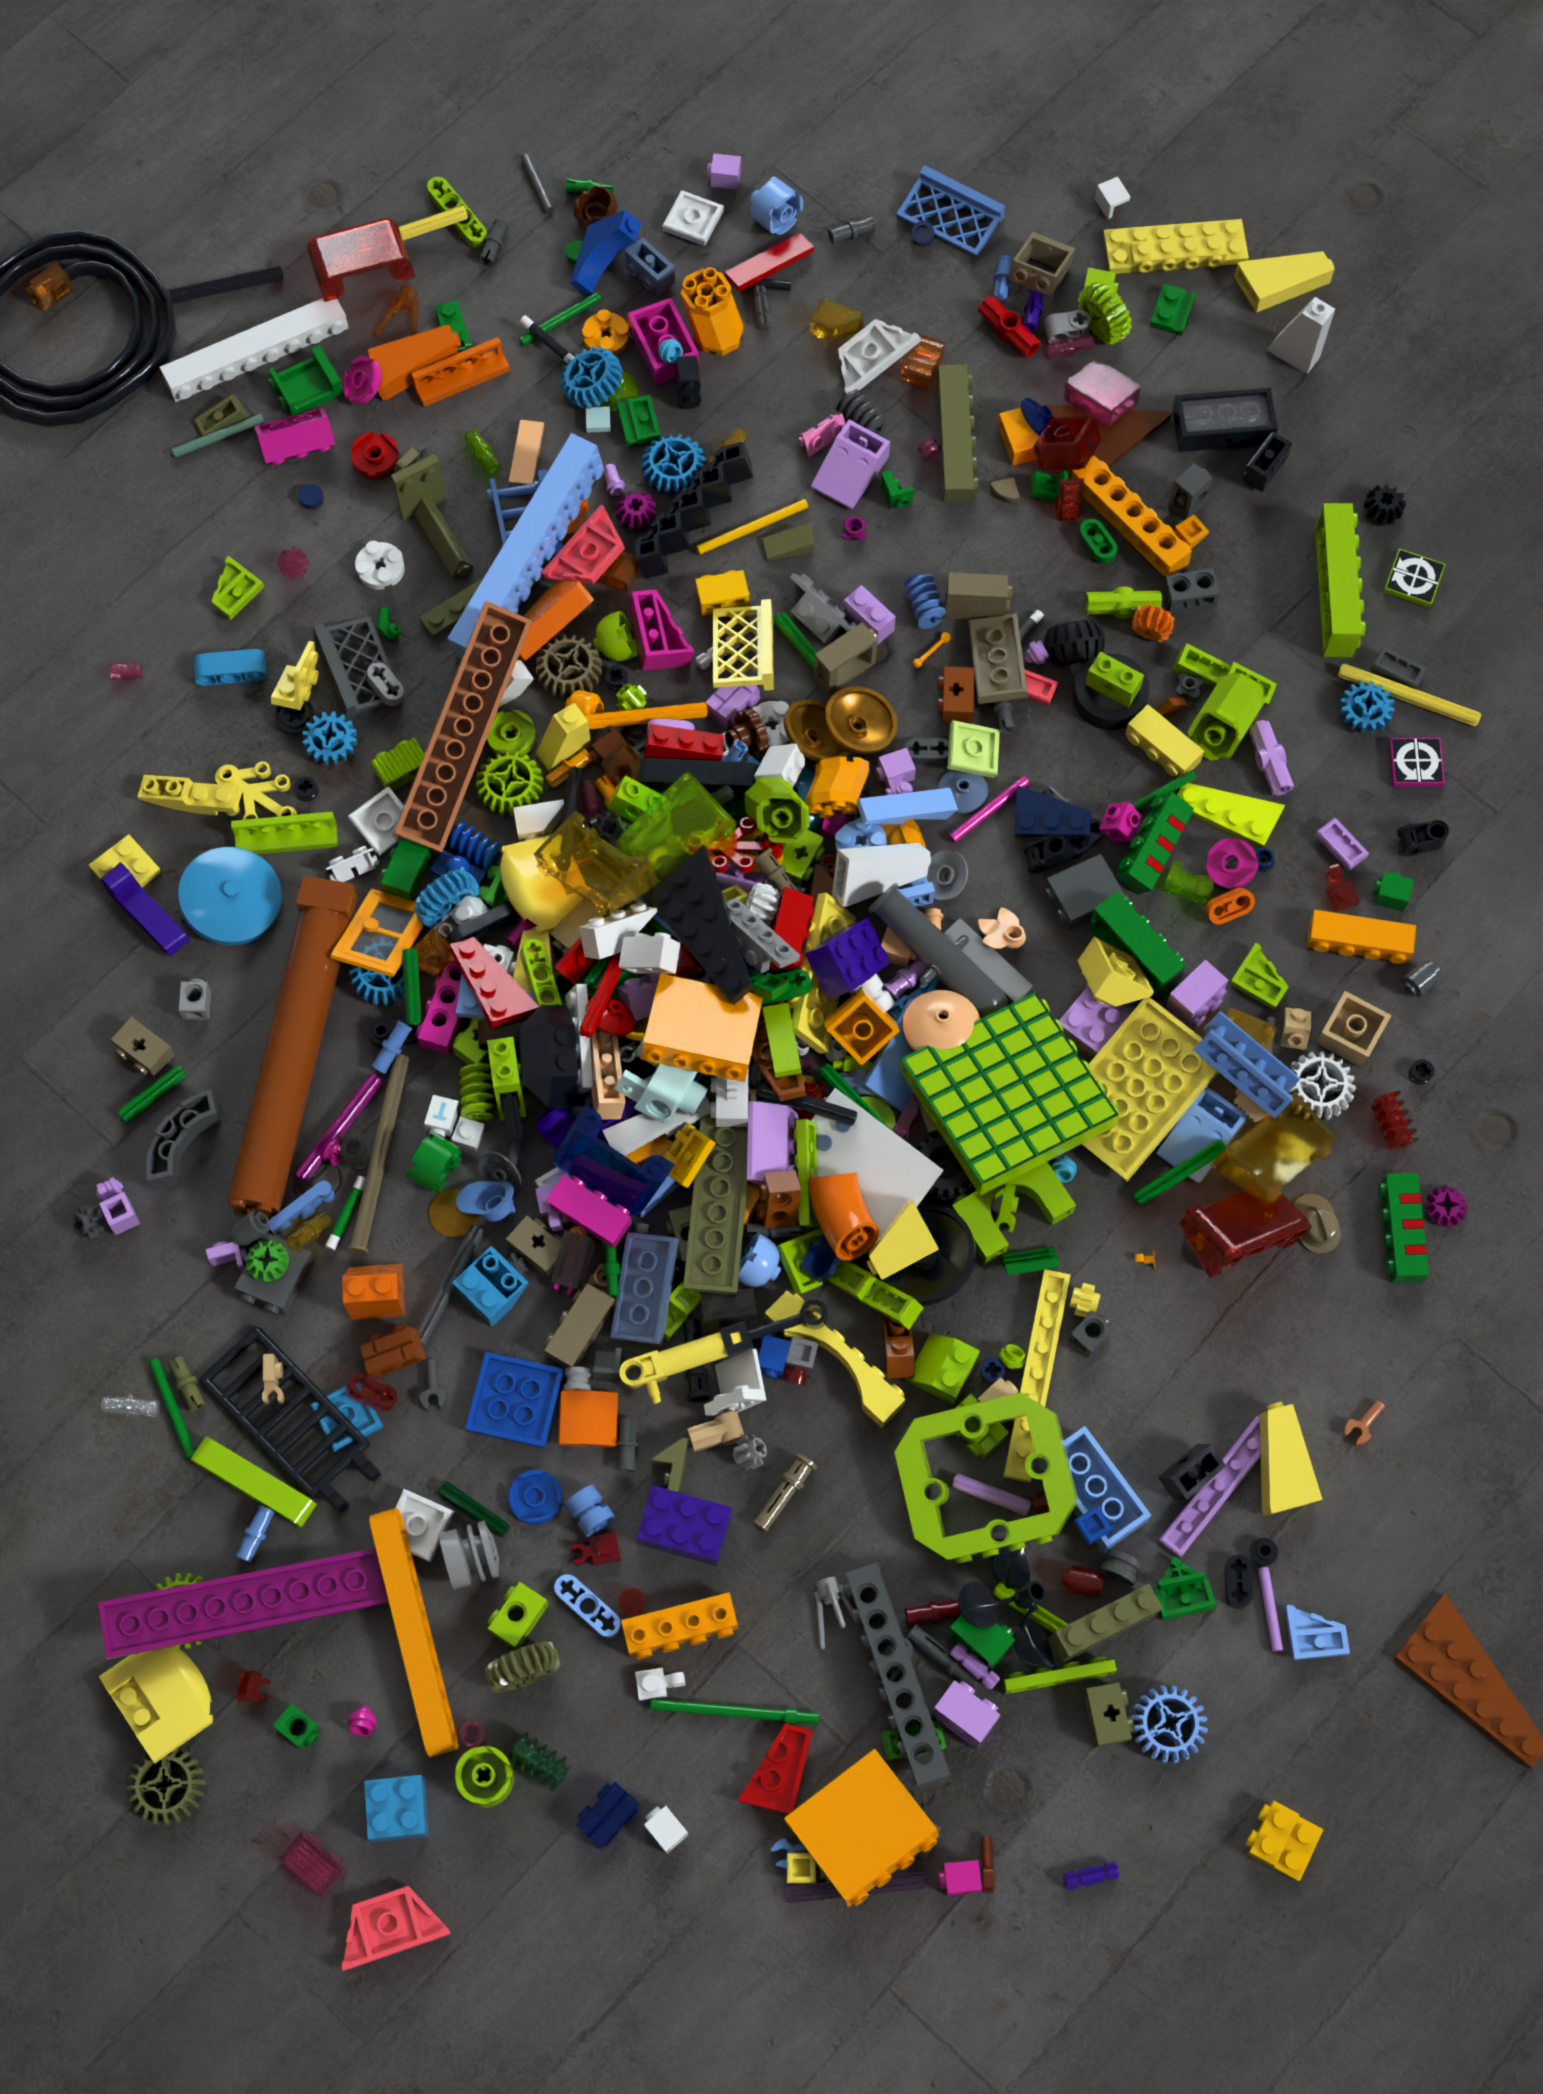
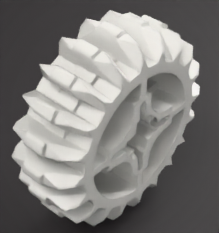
[1288,1051,1356,1121]

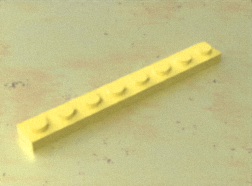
[1003,1269,1070,1483]

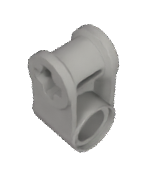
[1043,310,1091,345]

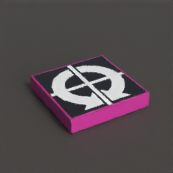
[1389,738,1445,787]

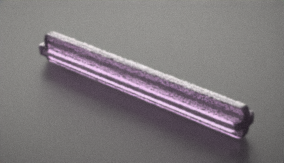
[785,1872,927,1903]

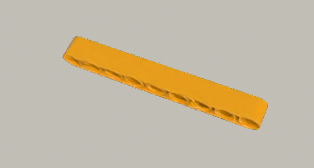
[369,1507,459,1758]

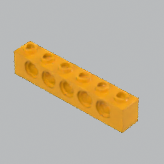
[1071,455,1192,577]

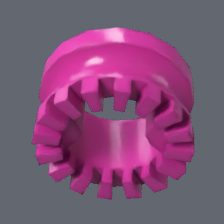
[322,1139,347,1166]

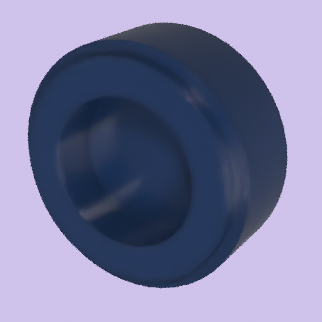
[911,221,935,246]
[298,484,324,509]

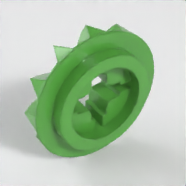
[245,1239,289,1282]

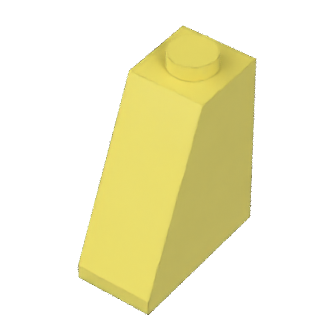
[536,703,591,773]
[866,1199,939,1280]

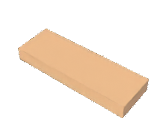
[509,420,544,487]

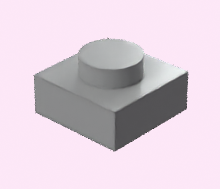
[786,1337,818,1371]

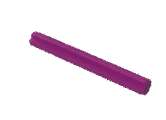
[295,1074,382,1182]

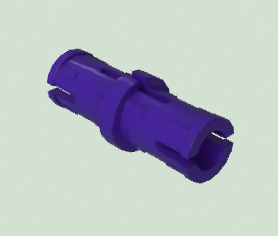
[1023,288,1044,332]

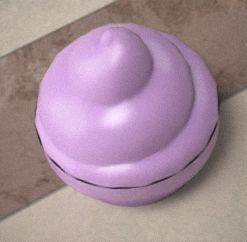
[1024,640,1050,665]

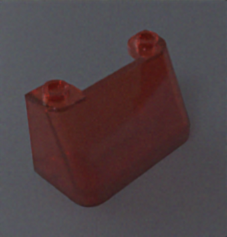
[307,218,416,302]
[1179,1180,1312,1279]

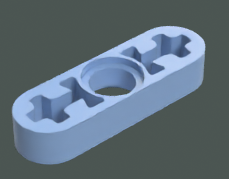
[554,1574,621,1638]

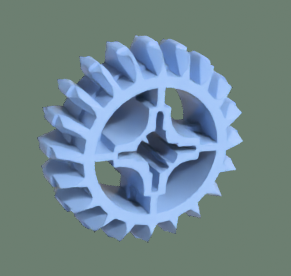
[1131,1686,1208,1764]

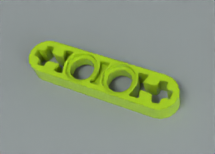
[427,177,487,248]
[520,939,562,1006]

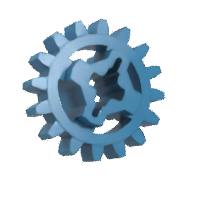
[1339,681,1395,734]
[302,711,357,766]

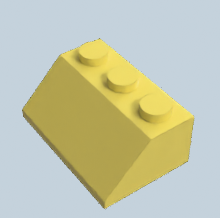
[1078,937,1154,1007]

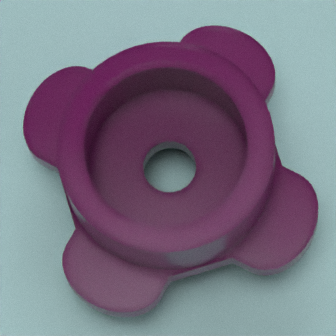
[842,517,867,541]

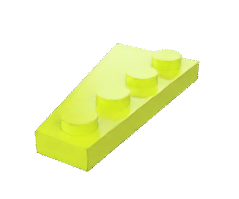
[1177,783,1285,848]

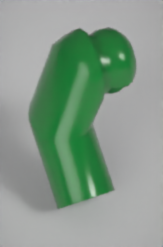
[377,607,401,640]

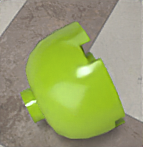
[593,611,638,662]

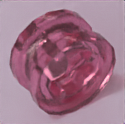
[917,437,941,461]
[460,1721,486,1747]

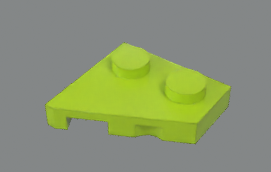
[1230,943,1288,1010]
[776,1228,823,1295]

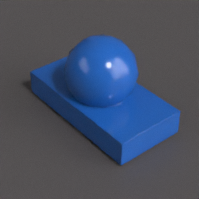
[430,850,487,888]

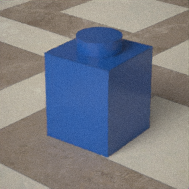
[758,1336,790,1380]

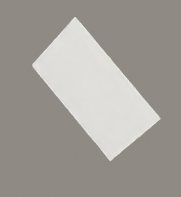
[811,1088,943,1240]

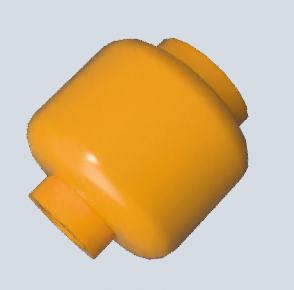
[565,690,604,716]

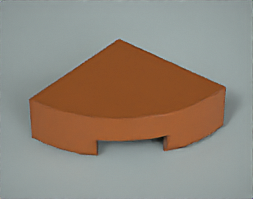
[1155,698,1187,718]

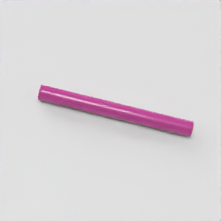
[949,776,1029,843]

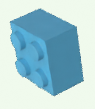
[364,1775,429,1843]

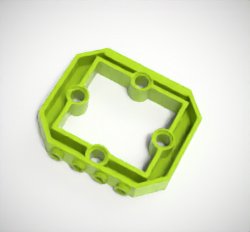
[894,1392,1078,1564]

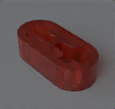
[346,1373,398,1412]

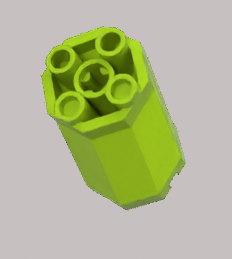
[1188,673,1265,761]
[745,777,810,844]

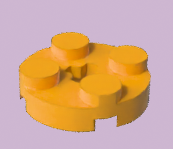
[582,309,629,356]

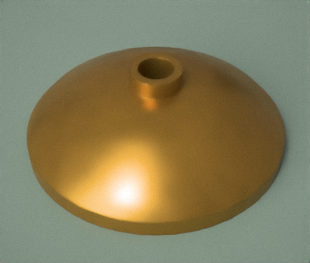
[825,686,898,754]
[783,700,850,762]

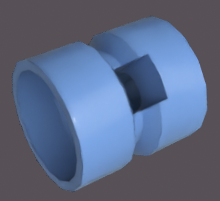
[564,1485,615,1537]

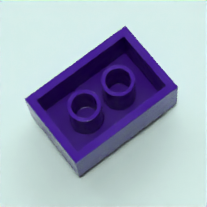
[805,917,890,1000]
[637,1485,732,1566]

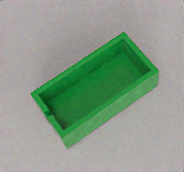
[1089,891,1186,1002]

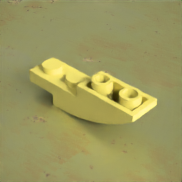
[137,775,243,816]

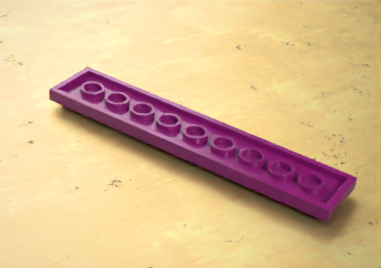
[98,1548,388,1660]

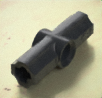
[588,810,621,840]

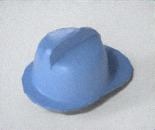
[456,1181,515,1222]

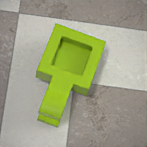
[995,1184,1019,1233]

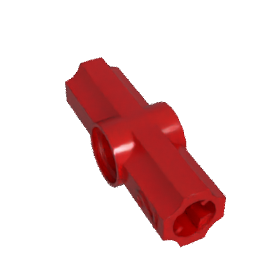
[978,296,1041,358]

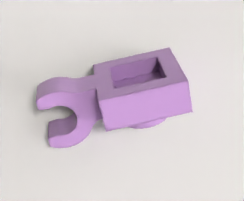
[535,1184,564,1232]

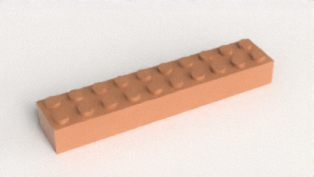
[392,601,533,856]

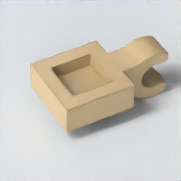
[262,1354,284,1404]

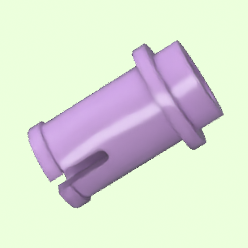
[602,464,625,496]

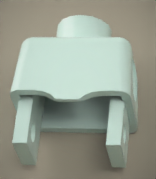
[614,1036,708,1123]

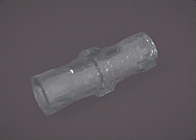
[101,1395,160,1417]

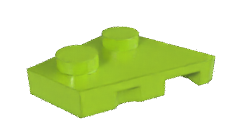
[211,556,264,620]

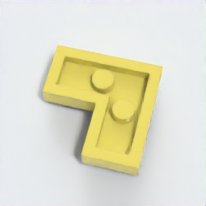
[89,834,162,888]

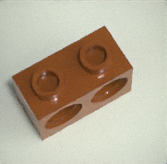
[756,1170,801,1229]

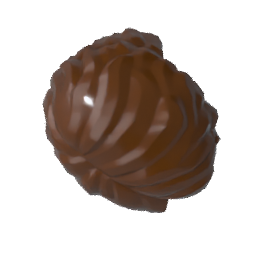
[574,185,618,229]

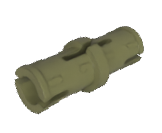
[167,1356,206,1412]

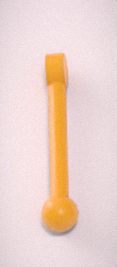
[913,632,951,668]

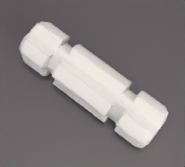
[696,636,740,670]

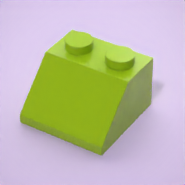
[906,1333,980,1405]

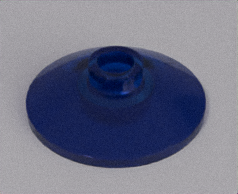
[1021,398,1055,440]

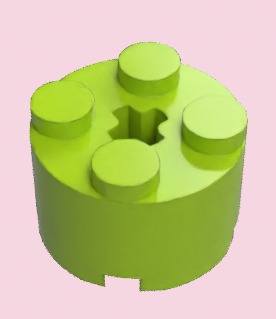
[455,1746,515,1808]

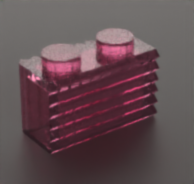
[278,1831,346,1898]

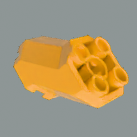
[681,267,744,356]
[805,757,869,818]

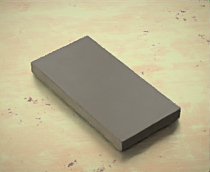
[968,613,1028,704]

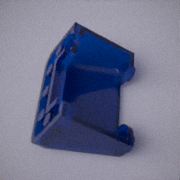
[553,1104,675,1216]

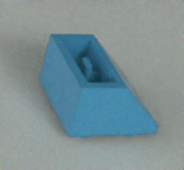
[452,1246,529,1327]

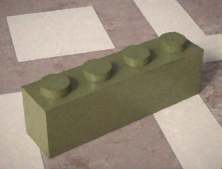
[1047,1584,1163,1664]

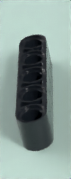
[636,758,759,795]

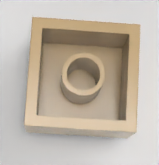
[1316,991,1391,1068]

